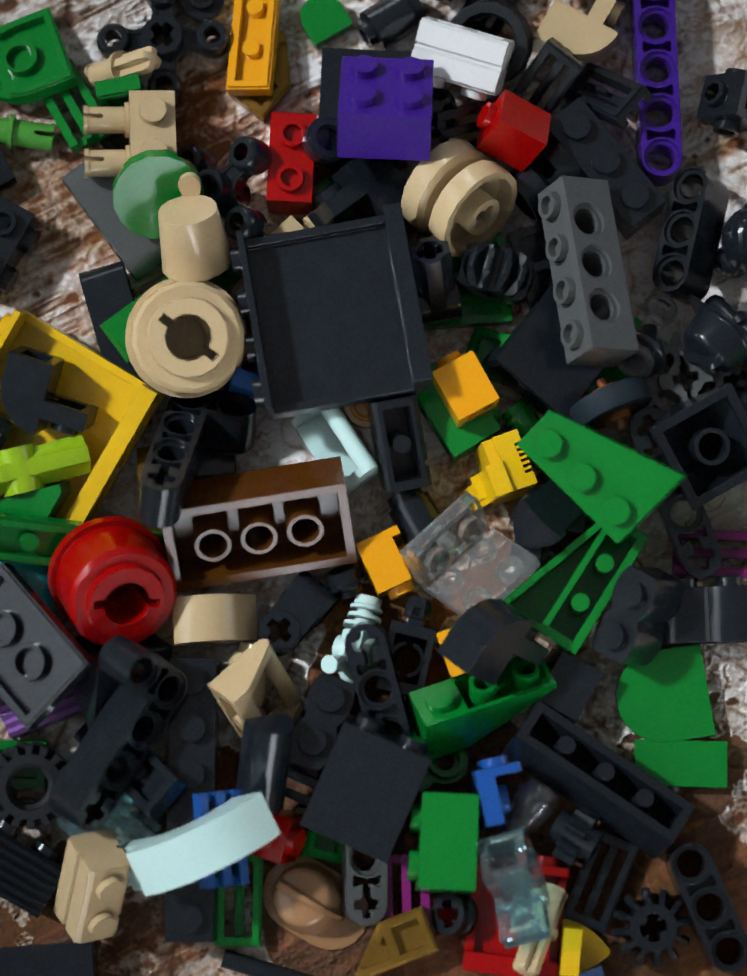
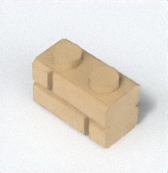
[53,829,131,944]

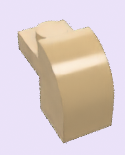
[533,0,626,67]
[154,594,259,648]

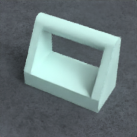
[291,408,378,495]

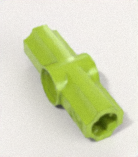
[0,434,92,498]

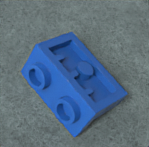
[468,755,522,829]

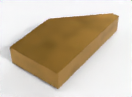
[229,30,292,123]
[355,906,439,976]

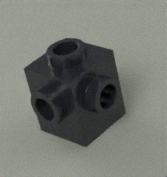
[696,68,747,137]

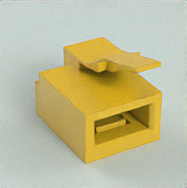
[458,429,538,511]

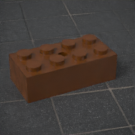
[162,456,357,592]

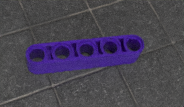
[630,0,683,187]

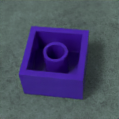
[337,55,434,161]

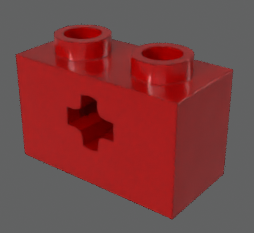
[266,112,317,215]

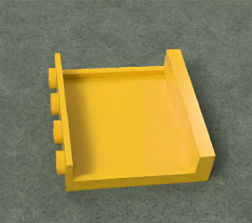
[0,309,165,522]

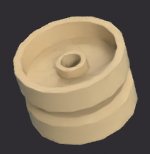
[401,138,517,257]

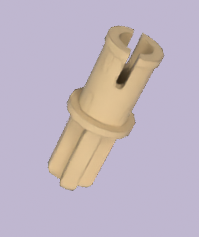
[83,46,161,92]
[513,883,568,976]

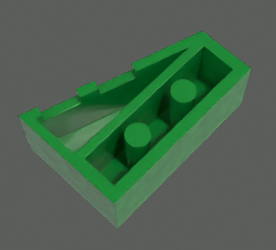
[517,410,689,544]
[502,523,649,656]

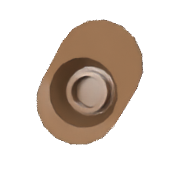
[263,856,368,950]

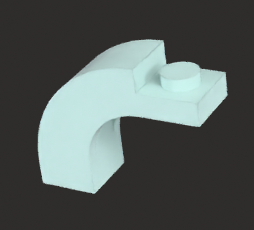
[119,792,281,896]

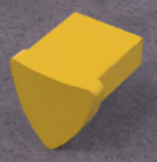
[557,918,610,976]

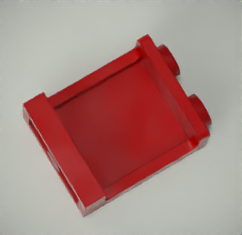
[461,848,570,976]

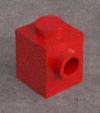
[476,89,552,172]

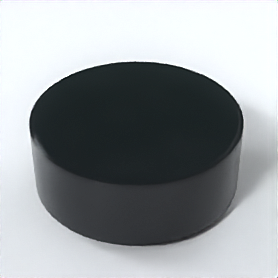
[302,116,341,165]

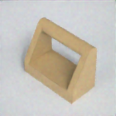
[208,639,305,742]

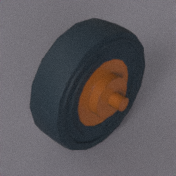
[570,376,653,431]

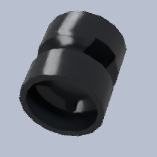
[509,139,586,224]

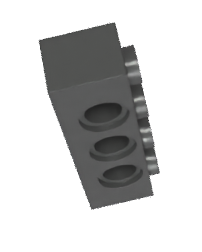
[537,175,639,368]

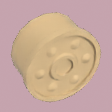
[125,278,247,398]

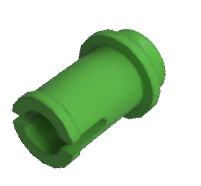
[0,114,56,153]

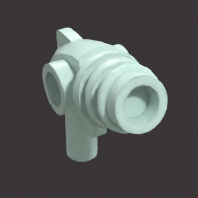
[321,594,383,686]

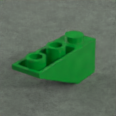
[409,656,557,759]

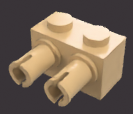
[83,90,177,178]

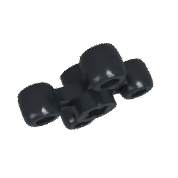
[96,0,231,105]
[177,136,272,241]

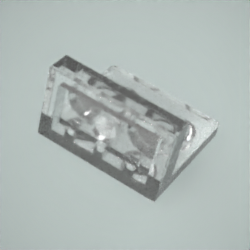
[399,491,540,616]

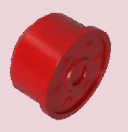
[47,516,177,646]

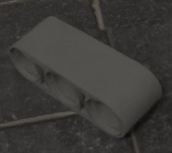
[61,162,162,282]

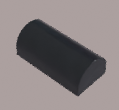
[236,713,294,815]

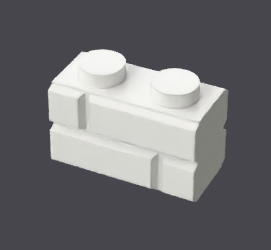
[411,16,515,101]

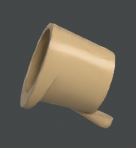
[158,172,232,282]

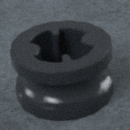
[431,893,479,937]

